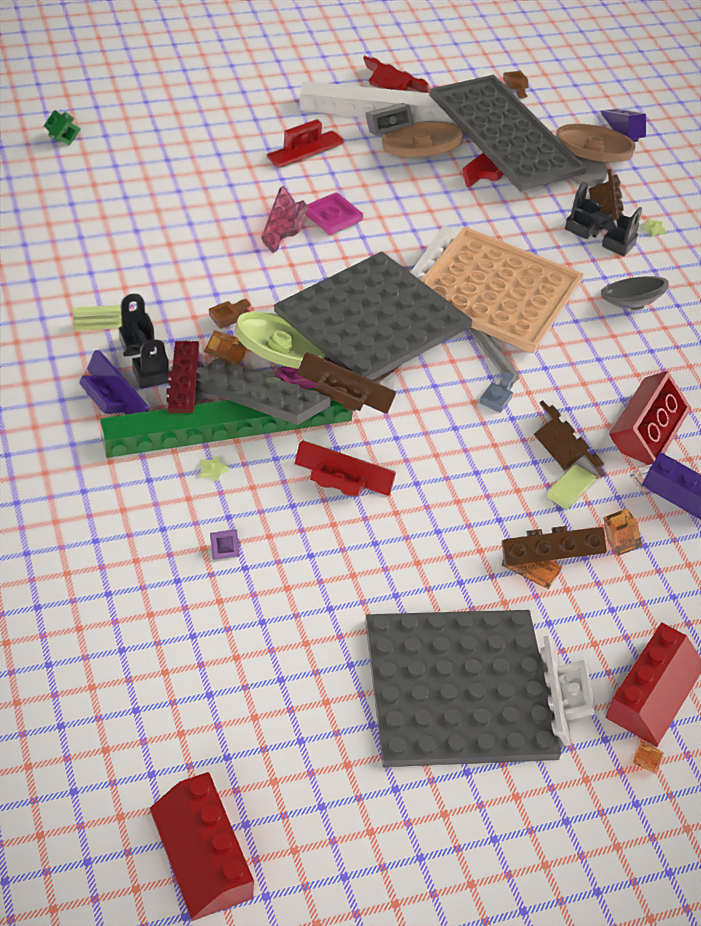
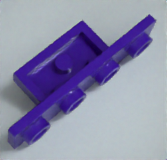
[79,350,149,415]

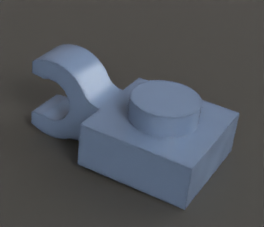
[480,372,515,413]

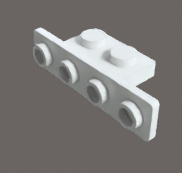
[541,635,596,746]

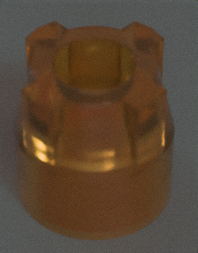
[633,742,664,774]

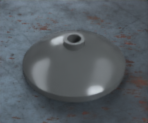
[601,276,669,310]

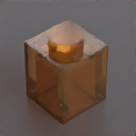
[204,330,247,365]
[603,508,642,556]

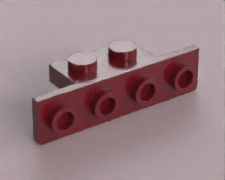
[166,340,200,413]

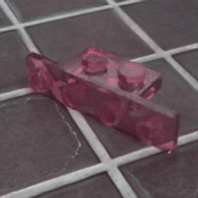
[261,186,308,253]

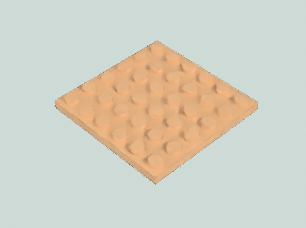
[421,226,584,354]

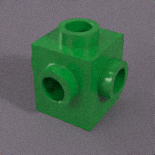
[43,109,81,146]

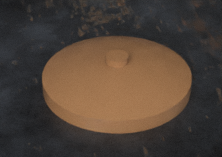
[382,121,463,157]
[556,123,636,162]

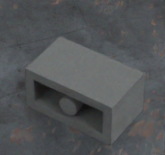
[365,103,413,135]

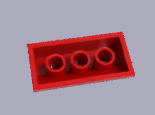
[609,371,691,466]
[605,622,701,747]
[150,772,254,922]

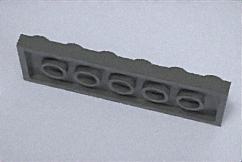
[196,359,330,425]

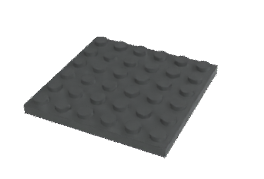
[274,251,472,380]
[365,610,561,767]

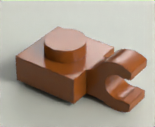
[503,70,529,98]
[208,299,251,329]

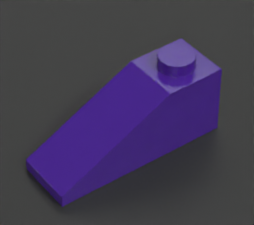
[601,108,646,142]

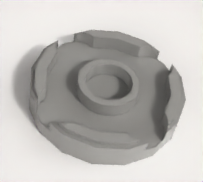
[571,157,608,186]

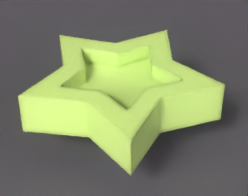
[641,218,667,237]
[200,456,229,482]

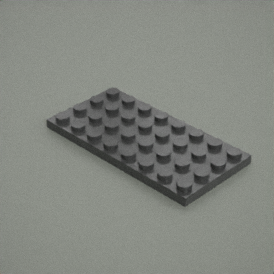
[429,74,587,192]

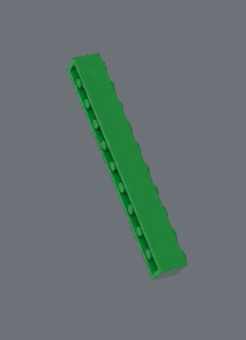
[100,388,353,458]

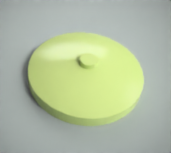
[234,311,326,369]

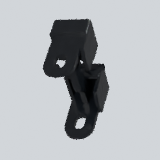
[565,182,642,257]
[119,293,169,389]

